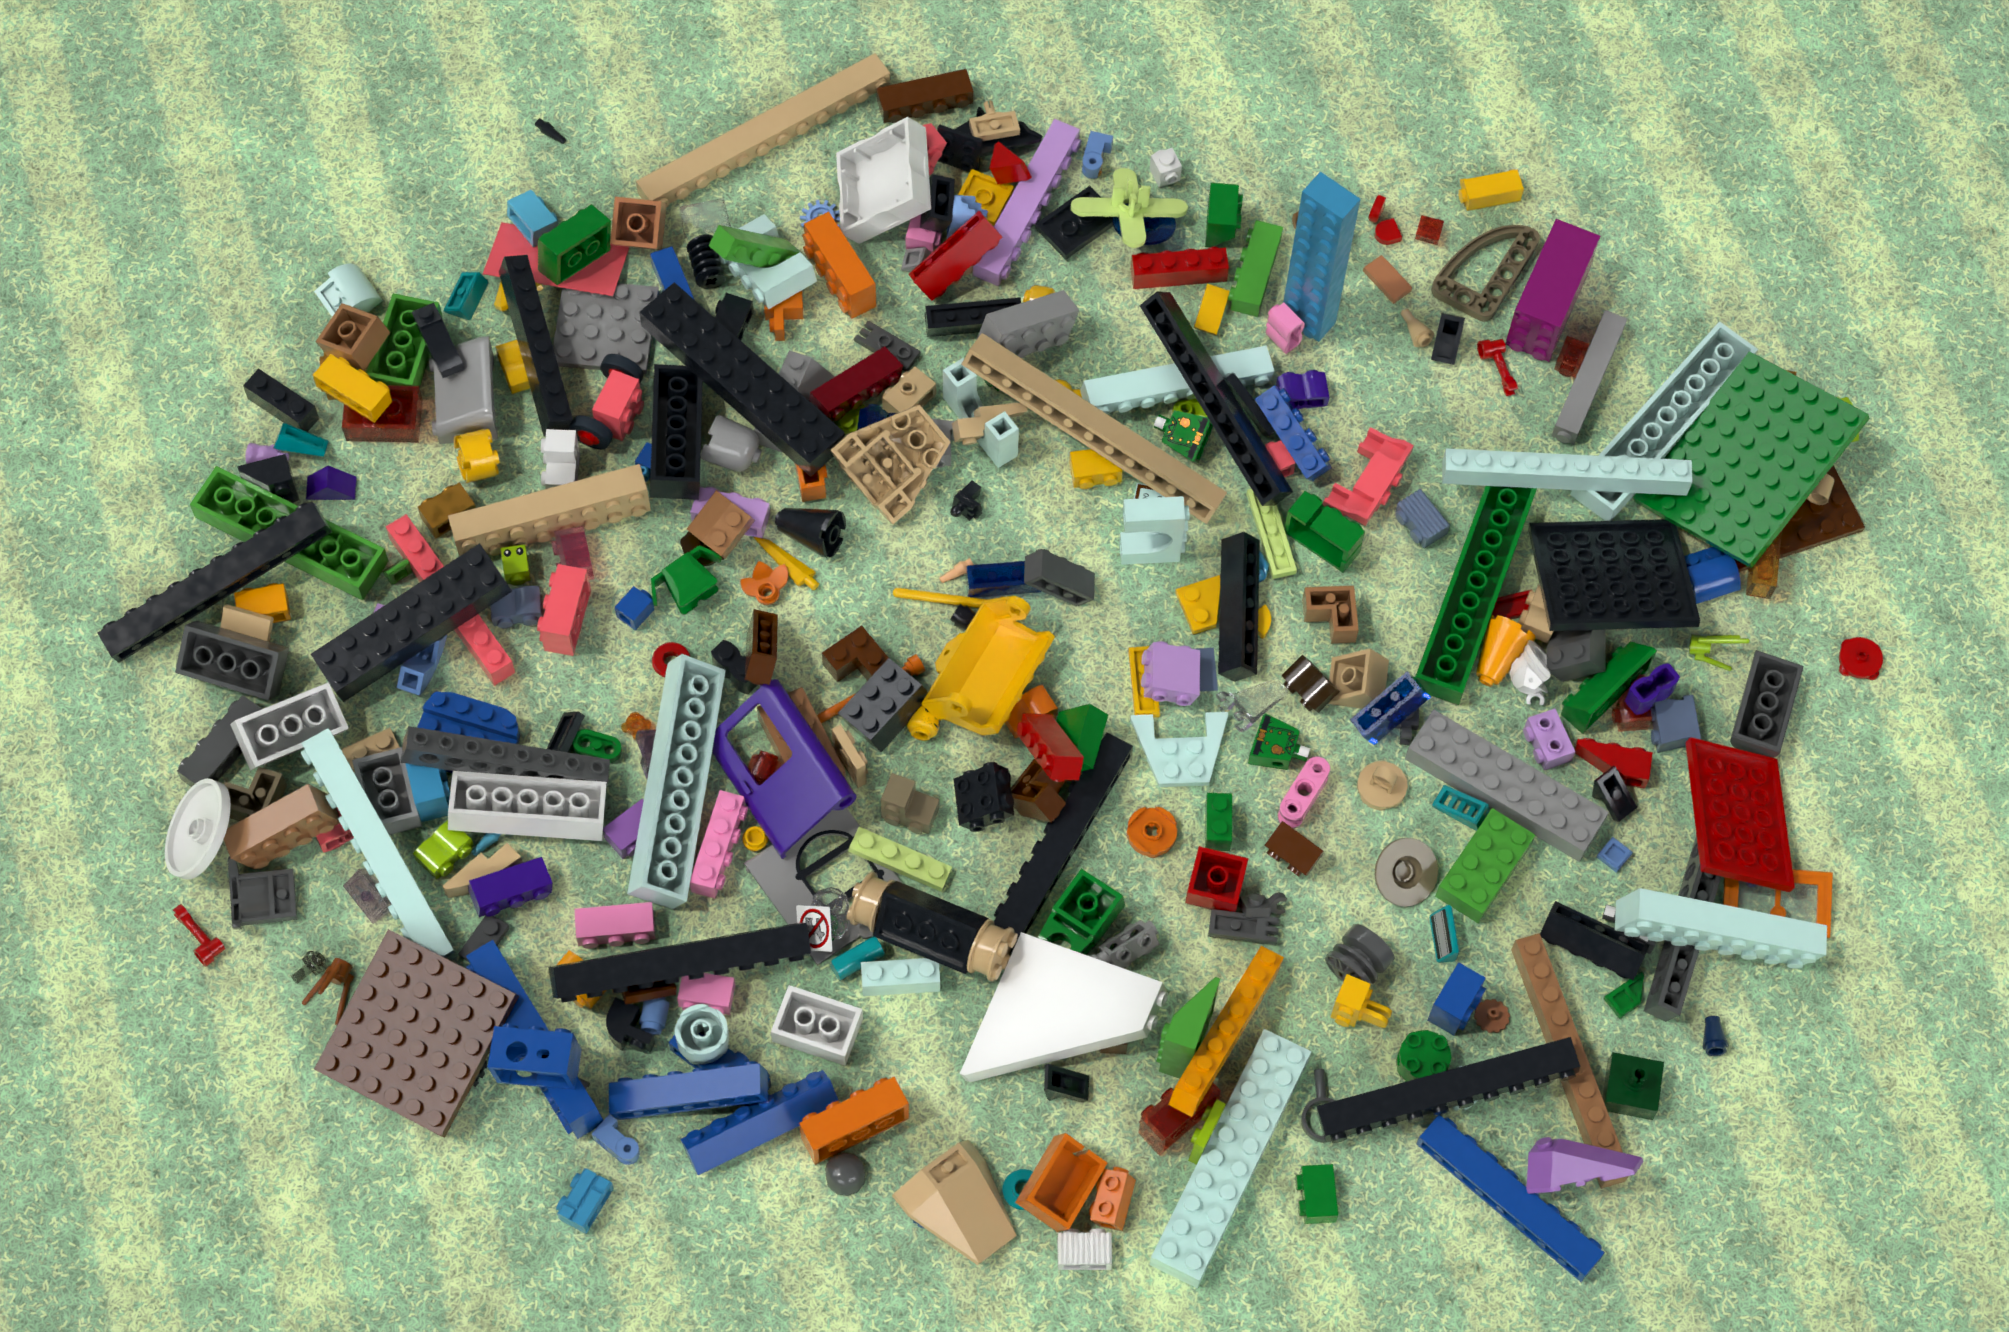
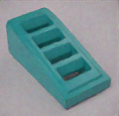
[273,423,329,457]
[1432,785,1490,831]

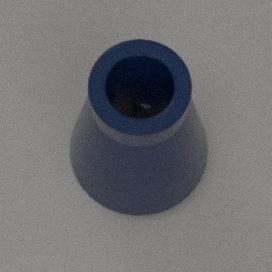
[1702,1016,1729,1056]

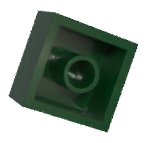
[1602,1052,1664,1120]

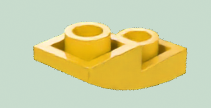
[1193,283,1230,335]

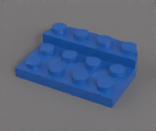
[417,691,520,773]

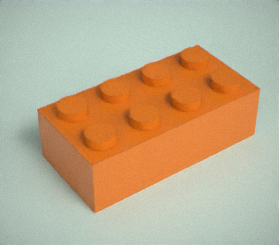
[802,212,876,319]
[799,1077,909,1165]

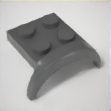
[227,856,297,930]

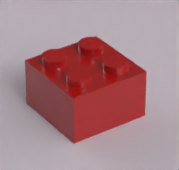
[1185,846,1249,912]

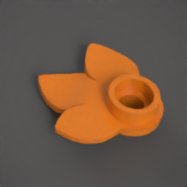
[740,561,788,605]

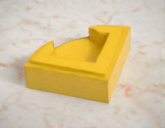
[1258,605,1271,639]

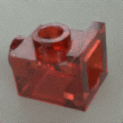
[1554,336,1589,378]

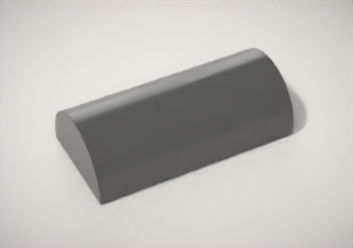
[1730,650,1804,758]

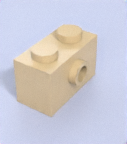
[882,367,936,416]

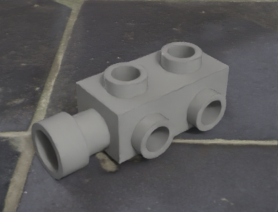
[1090,920,1159,969]

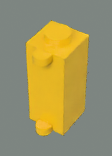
[1458,169,1524,211]

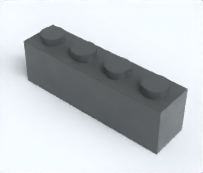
[177,695,262,787]

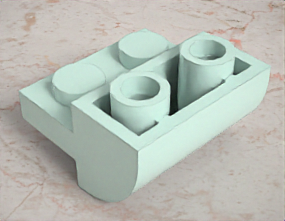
[314,263,383,317]

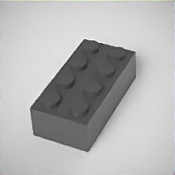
[175,620,289,700]

